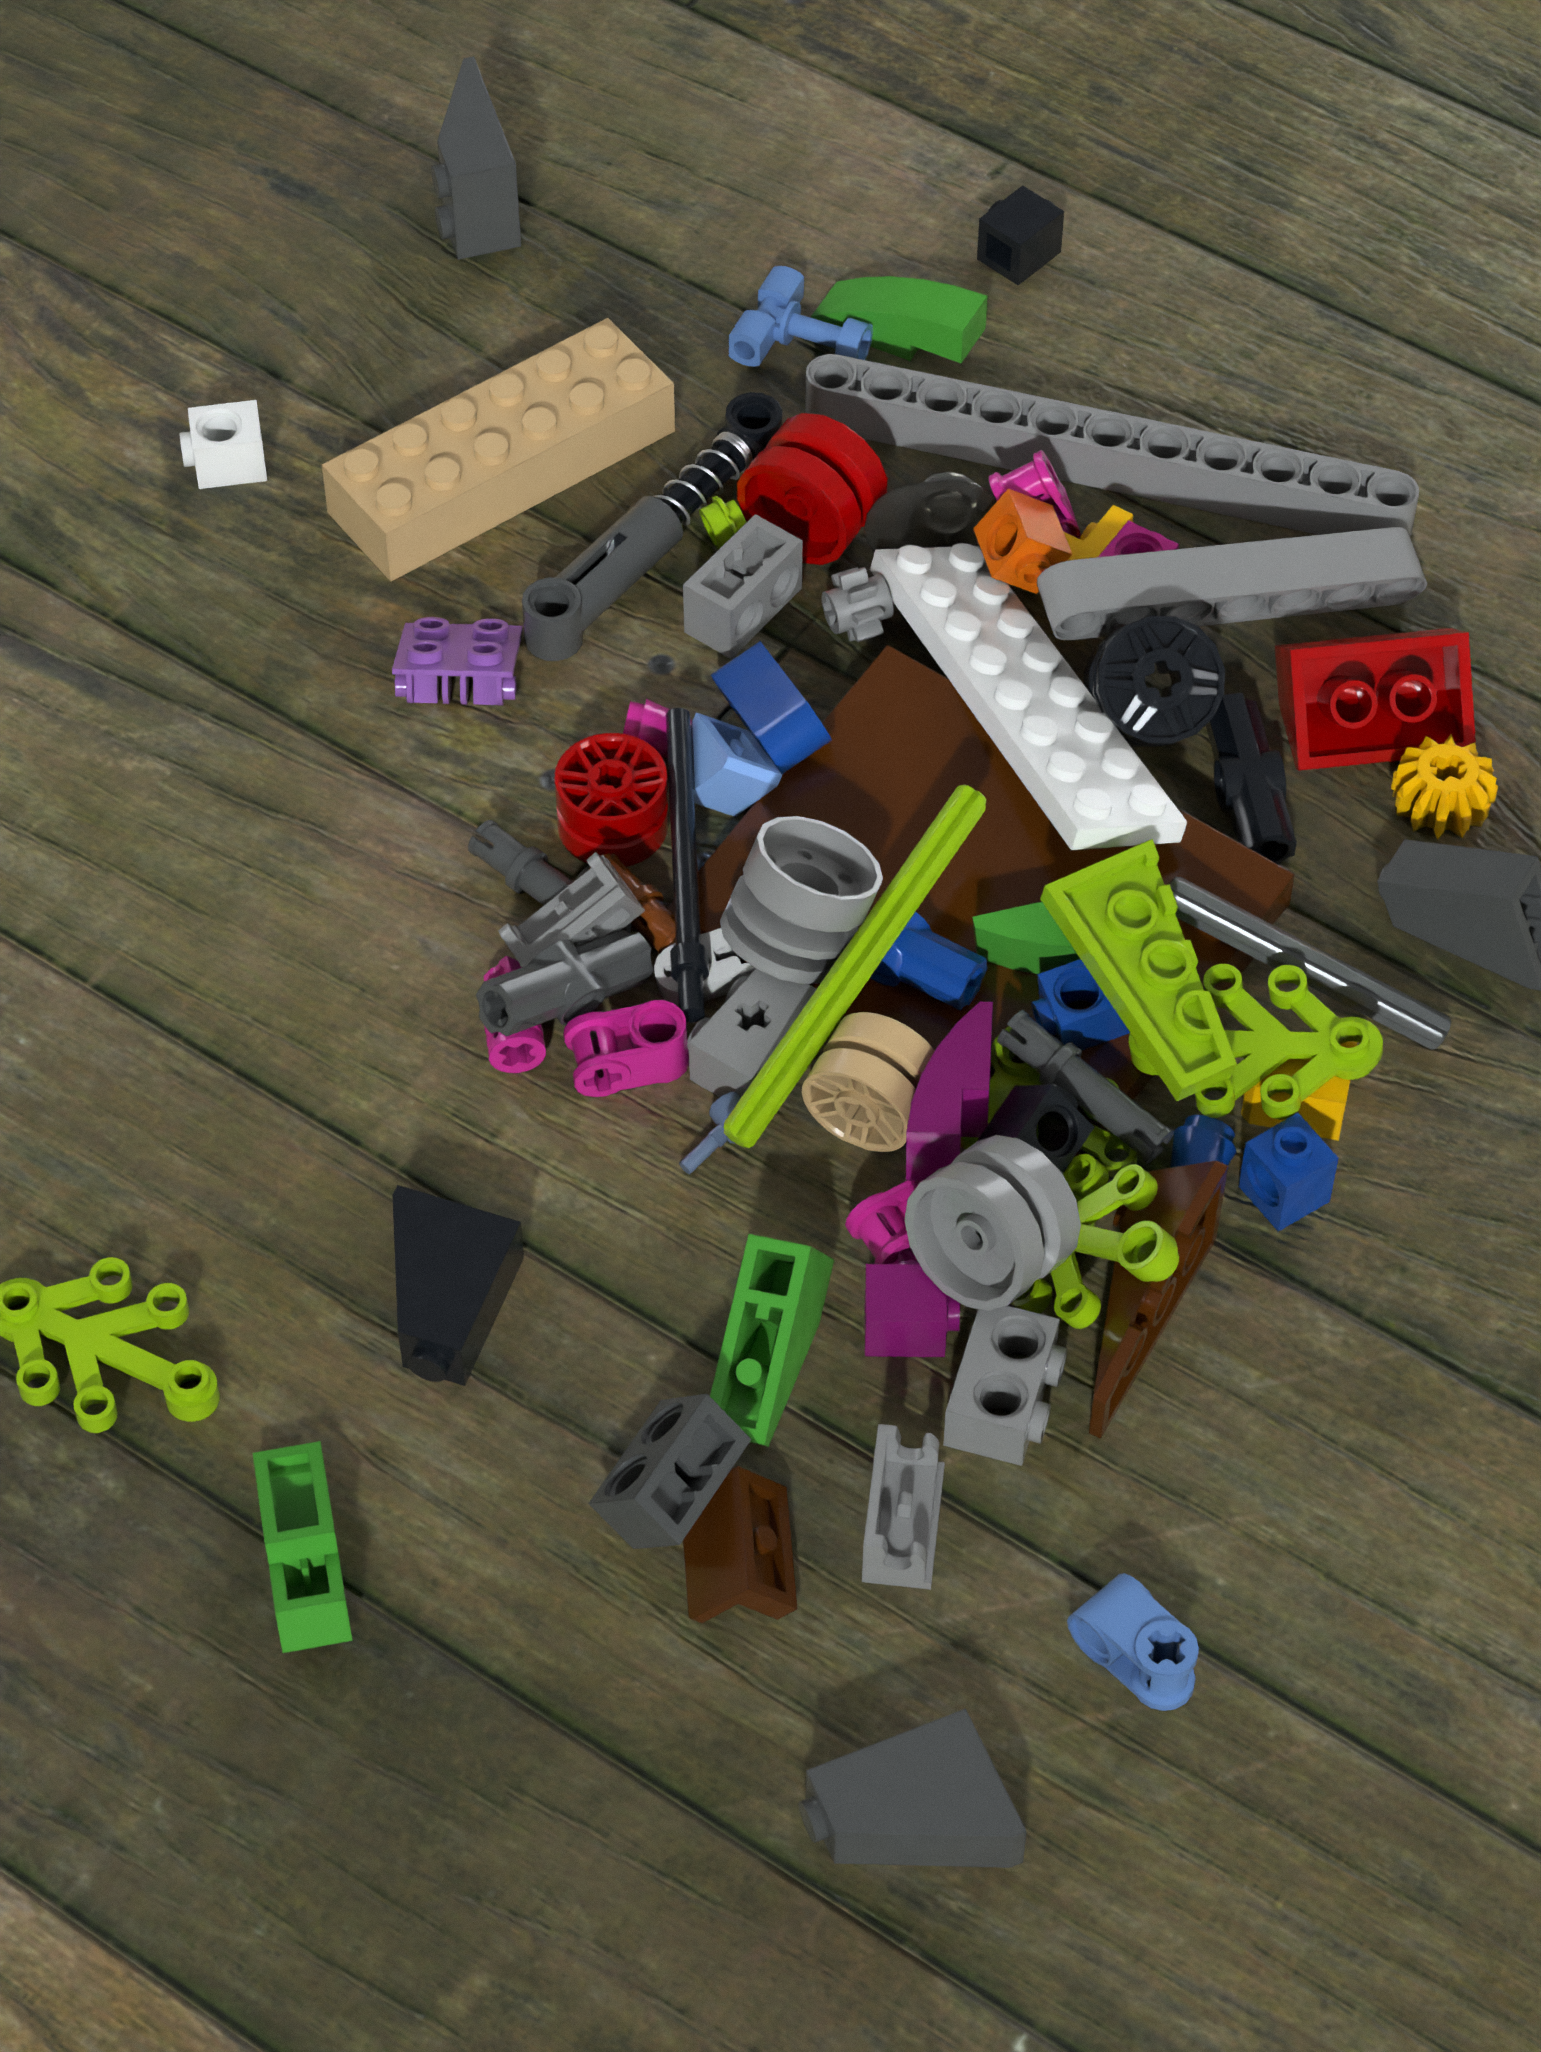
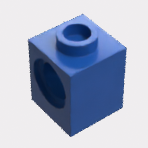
[1031,959,1130,1050]
[1238,1113,1339,1232]

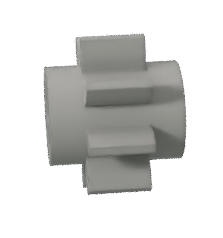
[822,567,893,642]

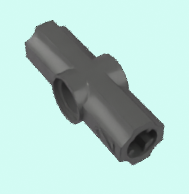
[476,930,654,1037]

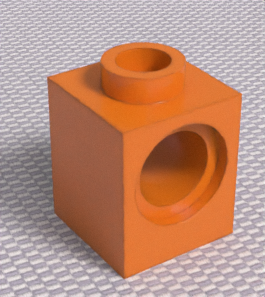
[973,488,1072,594]

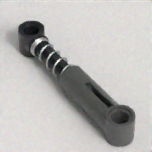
[522,392,782,661]

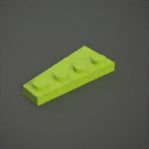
[1040,839,1237,1101]

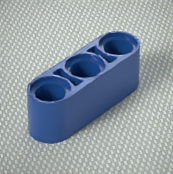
[711,641,832,774]

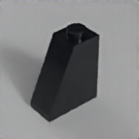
[392,1185,524,1386]

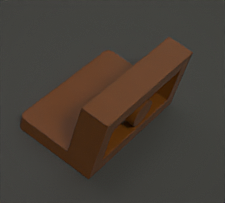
[683,1466,797,1623]

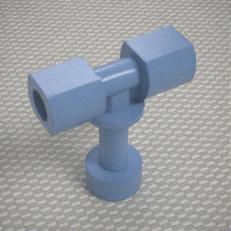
[729,266,873,367]

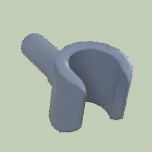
[679,1092,741,1174]

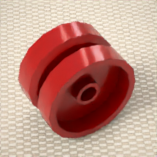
[737,413,888,565]

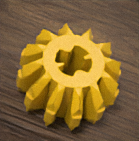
[1391,735,1498,840]

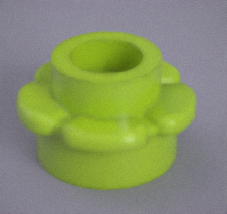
[699,496,746,550]

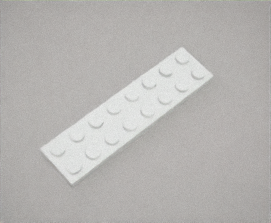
[870,543,1187,850]

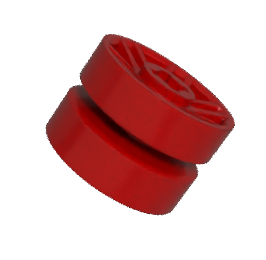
[554,733,669,867]

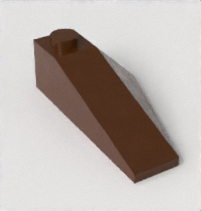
[1089,1161,1228,1439]

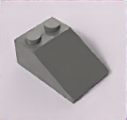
[431,56,521,260]

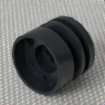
[1084,616,1225,748]

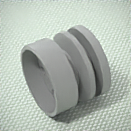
[720,816,883,984]

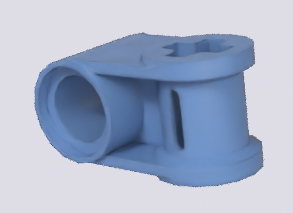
[1067,1573,1199,1711]

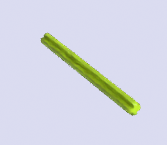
[723,784,986,1148]

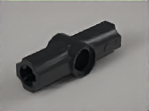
[1205,693,1297,865]

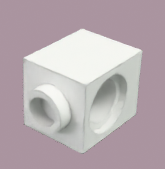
[179,400,267,489]

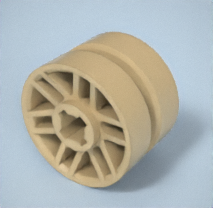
[802,1012,935,1152]

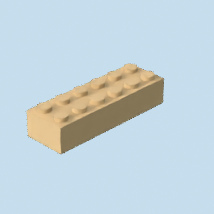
[322,318,675,582]

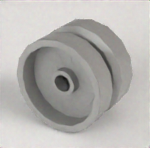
[904,1135,1081,1311]

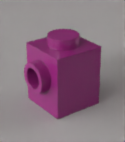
[864,1260,960,1357]

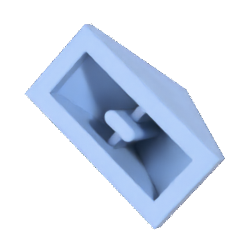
[691,712,782,817]

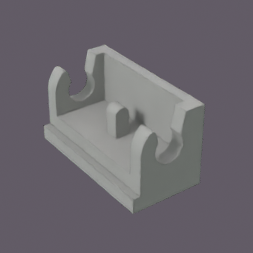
[498,852,646,967]
[862,1424,945,1590]

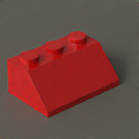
[1275,628,1476,771]

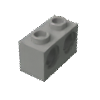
[683,514,803,659]
[943,1306,1068,1466]

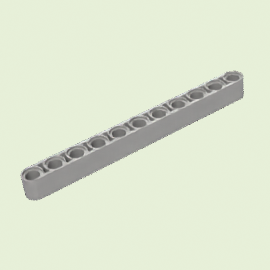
[805,354,1419,537]

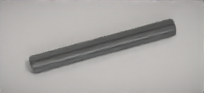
[1169,877,1452,1050]

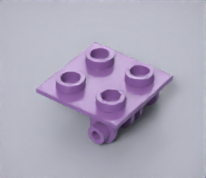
[392,617,523,706]

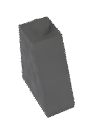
[1377,839,1541,991]
[798,1708,1027,1868]

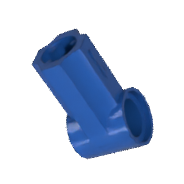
[870,912,987,1010]

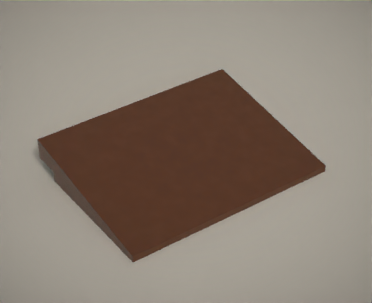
[668,645,1295,1157]

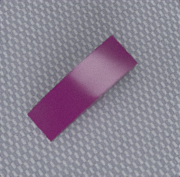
[906,1001,993,1181]

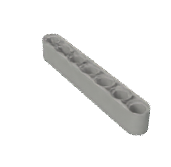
[1036,527,1427,640]

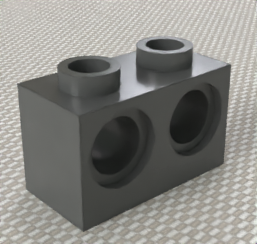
[588,1394,752,1549]

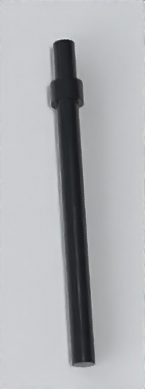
[666,708,709,1023]

